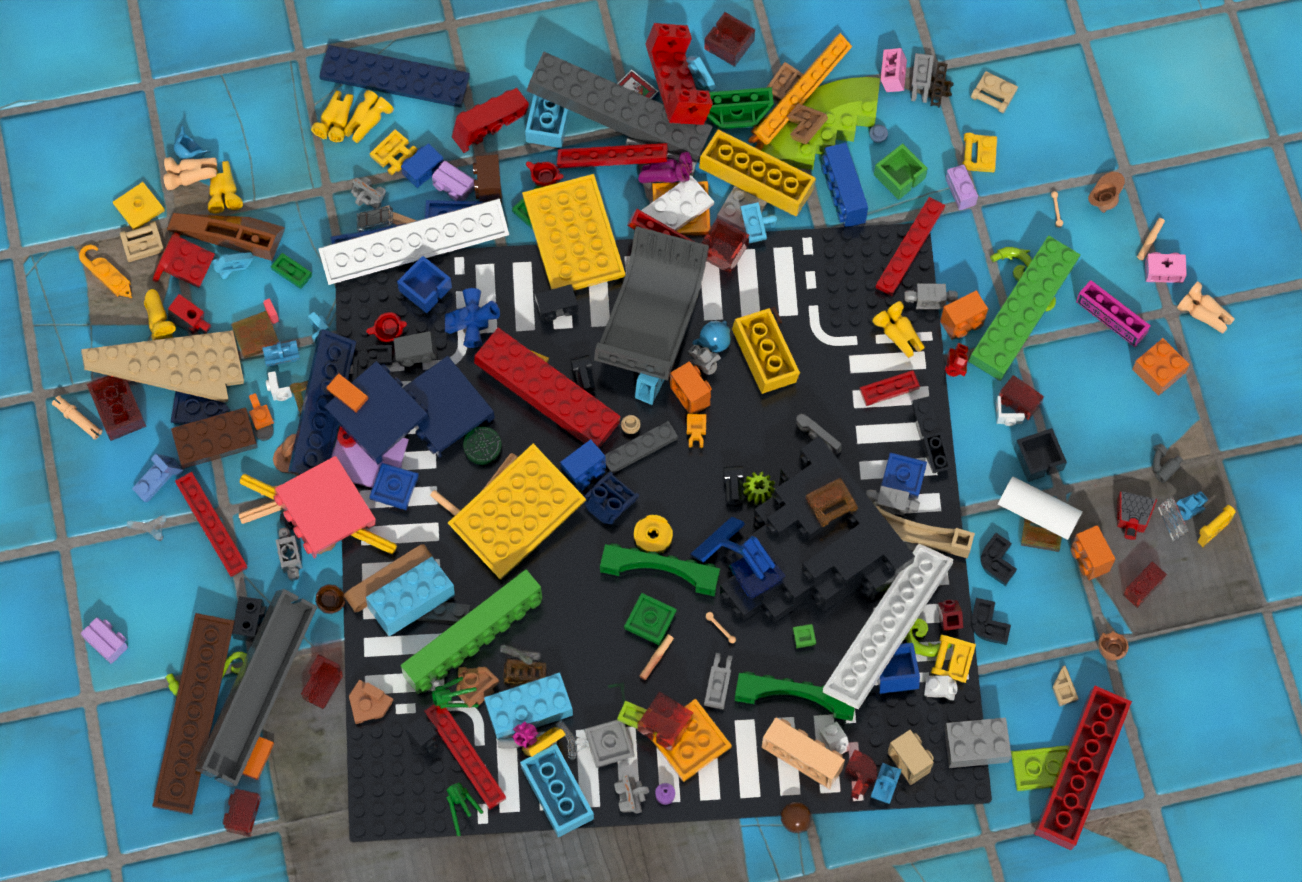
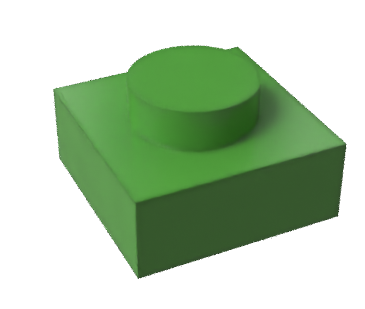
[793,624,816,648]

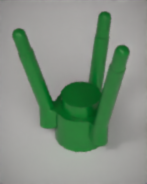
[432,677,479,709]
[446,783,484,836]

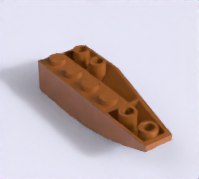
[167,213,285,261]

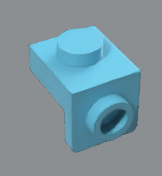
[308,312,330,345]

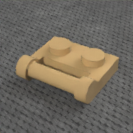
[971,71,1018,114]
[119,222,164,262]

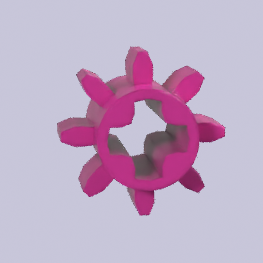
[512,721,538,748]

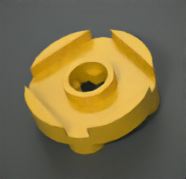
[634,515,673,554]

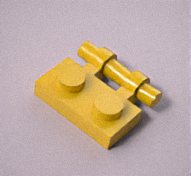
[369,129,418,175]

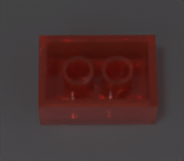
[87,375,146,441]

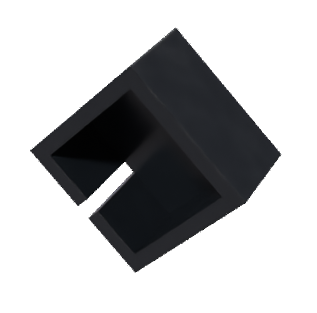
[1014,428,1067,482]

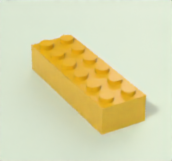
[699,130,816,217]

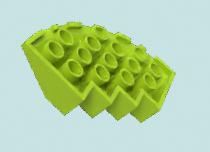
[761,77,880,170]

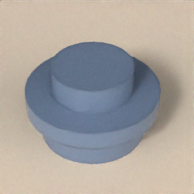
[869,125,888,143]

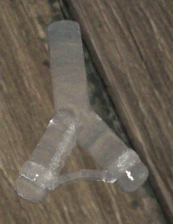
[127,515,167,541]
[500,644,541,665]
[556,720,590,760]

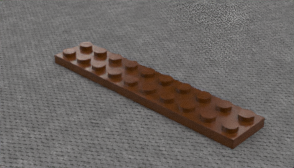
[152,613,234,815]

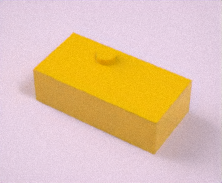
[732,308,800,394]

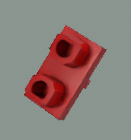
[945,343,968,377]

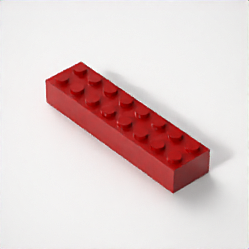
[474,328,621,449]
[1034,686,1132,850]

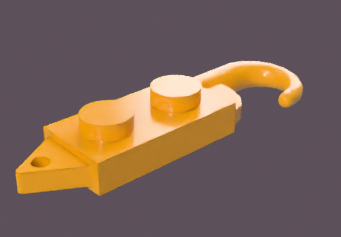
[79,245,132,298]

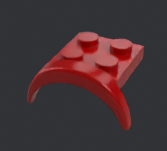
[153,232,215,288]

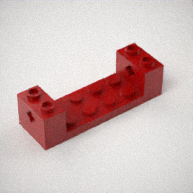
[645,23,713,125]

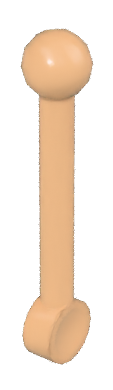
[1051,191,1063,228]
[706,612,736,643]

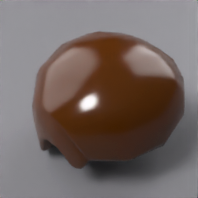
[315,584,345,614]
[781,802,812,834]

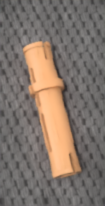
[52,395,102,440]

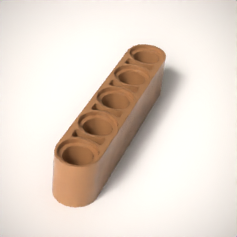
[344,544,435,612]

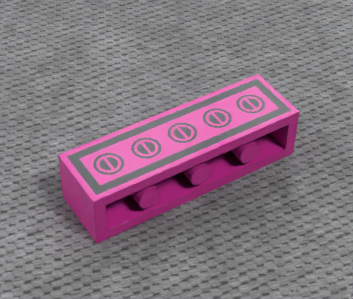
[1076,280,1151,347]

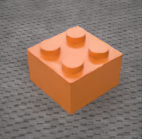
[940,290,988,340]
[1132,338,1190,396]
[670,361,712,414]
[1071,525,1115,580]

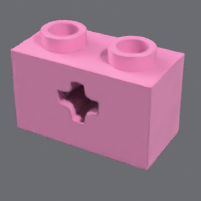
[881,48,907,92]
[1145,252,1186,283]

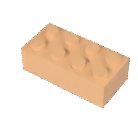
[762,718,845,790]

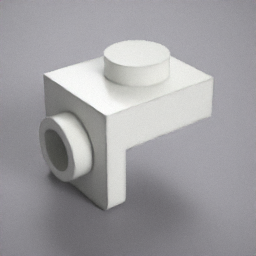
[266,371,292,401]
[924,676,957,701]
[819,722,850,754]

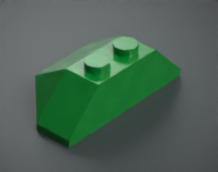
[707,87,774,129]

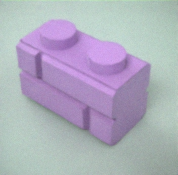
[432,161,475,201]
[945,165,978,210]
[81,618,128,664]

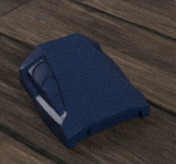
[584,471,639,524]

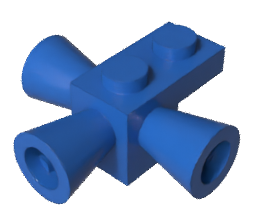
[445,288,500,348]

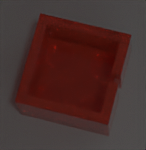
[704,12,755,67]
[701,218,750,274]
[637,691,693,752]

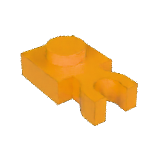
[687,414,706,448]

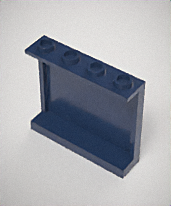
[403,356,495,458]
[324,361,430,465]

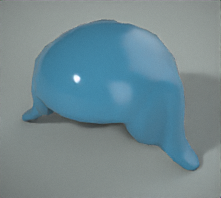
[174,126,211,160]
[693,320,731,353]

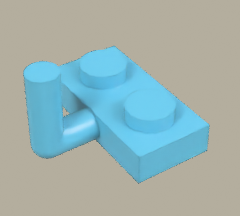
[686,55,716,91]
[740,202,777,243]
[212,252,254,279]

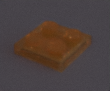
[231,311,279,359]

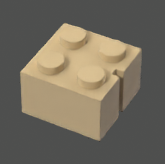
[887,730,934,785]

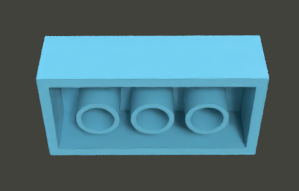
[525,95,571,148]
[366,557,455,636]
[484,673,573,741]
[520,744,594,838]

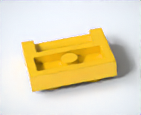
[962,133,997,173]
[1197,505,1236,547]
[931,635,976,683]

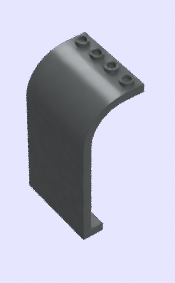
[594,226,709,380]

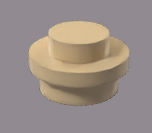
[621,415,640,434]

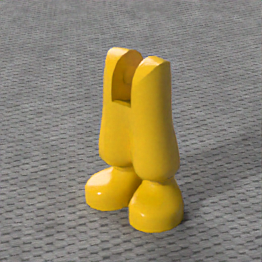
[311,90,354,142]
[343,90,394,144]
[208,161,243,214]
[144,289,176,340]
[872,301,925,358]

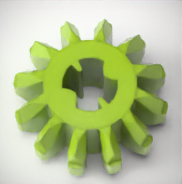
[743,472,775,505]

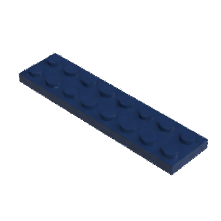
[319,45,470,108]
[288,329,356,476]

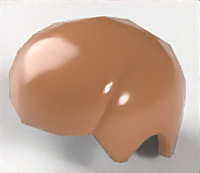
[1098,631,1129,661]

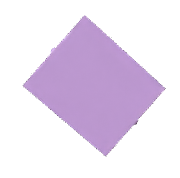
[331,434,409,488]

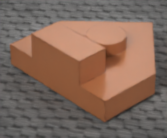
[456,667,500,708]
[349,680,394,724]

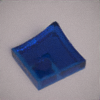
[729,546,786,600]

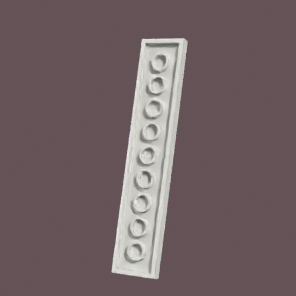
[318,199,509,285]
[823,543,953,709]

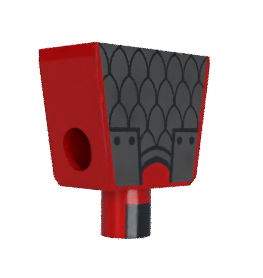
[168,294,211,334]
[1117,491,1157,540]

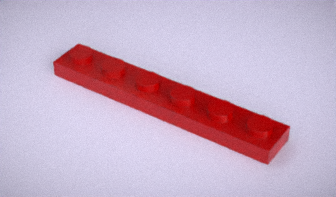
[557,143,668,168]
[876,197,946,296]
[175,472,248,577]
[424,705,506,810]

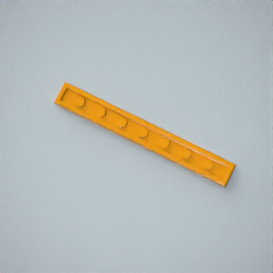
[754,33,852,145]

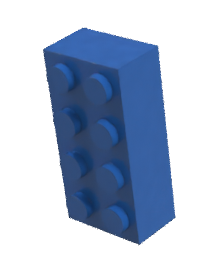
[821,142,868,227]

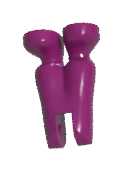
[638,152,693,183]

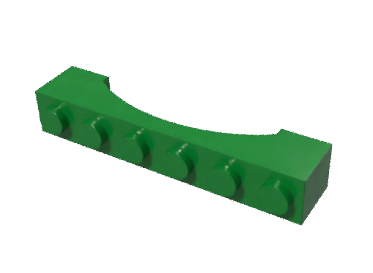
[600,544,720,596]
[735,671,855,721]

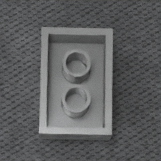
[944,718,1012,768]

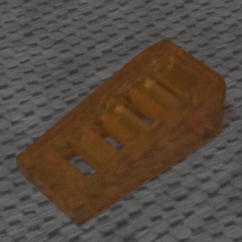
[504,659,546,683]

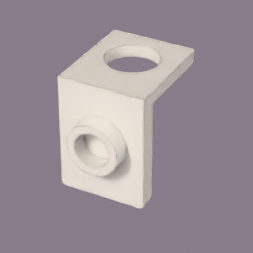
[996,396,1025,426]

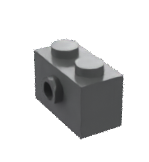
[394,331,438,367]

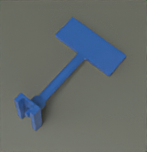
[690,517,775,579]

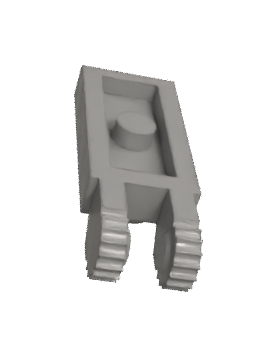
[911,53,934,103]
[796,413,842,455]
[704,653,733,709]

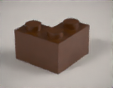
[473,154,502,204]

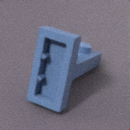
[132,454,185,502]

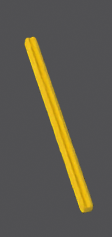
[239,474,397,554]

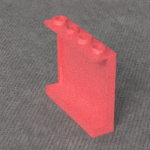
[273,456,376,558]

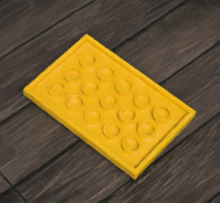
[522,174,625,291]
[448,444,586,580]

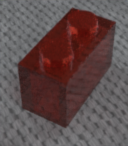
[999,375,1044,420]
[1123,561,1167,608]
[223,788,261,837]

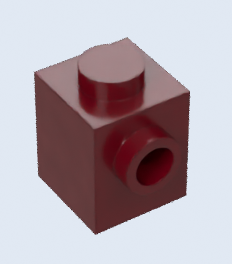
[938,600,963,631]

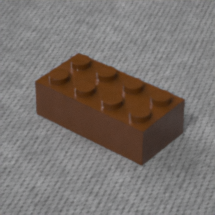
[171,407,258,469]

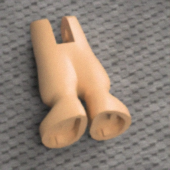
[164,157,217,190]
[1177,281,1235,334]

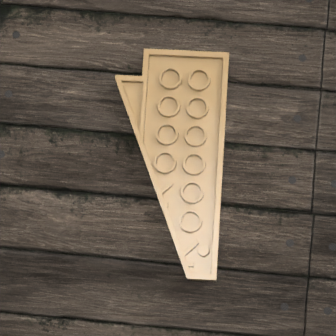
[81,330,244,403]

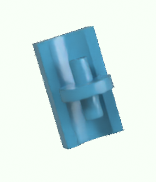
[263,340,300,367]
[1176,491,1208,521]
[871,763,902,804]

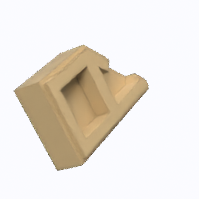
[1052,666,1079,707]

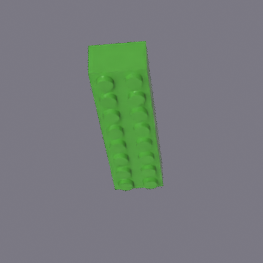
[968,235,1081,381]
[400,570,542,694]

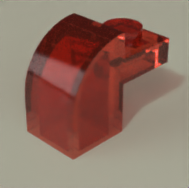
[845,750,877,800]

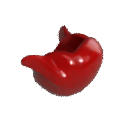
[526,161,564,187]
[366,312,407,342]

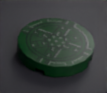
[463,427,502,465]

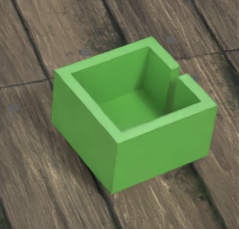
[874,143,928,200]

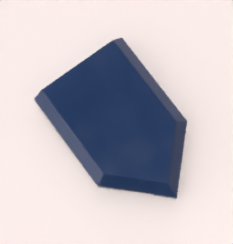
[171,391,230,424]

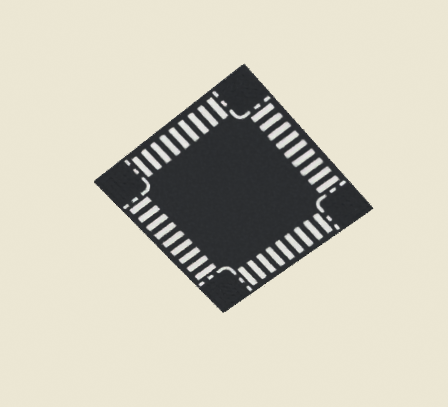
[335,223,992,843]

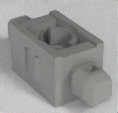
[904,284,958,309]
[866,486,920,516]
[276,527,302,581]

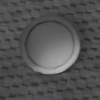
[254,425,274,441]

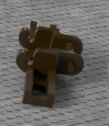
[928,62,954,108]

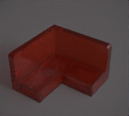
[301,654,343,709]

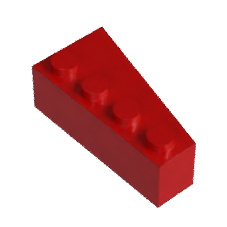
[452,88,529,153]

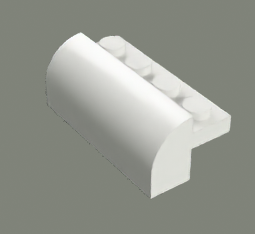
[998,477,1083,540]

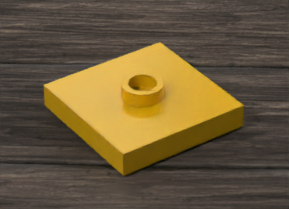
[112,182,165,230]
[522,727,566,757]

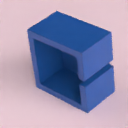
[397,256,452,313]
[560,439,606,491]
[877,643,920,694]

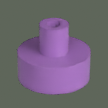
[655,783,675,805]

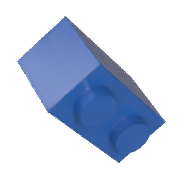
[401,143,444,188]

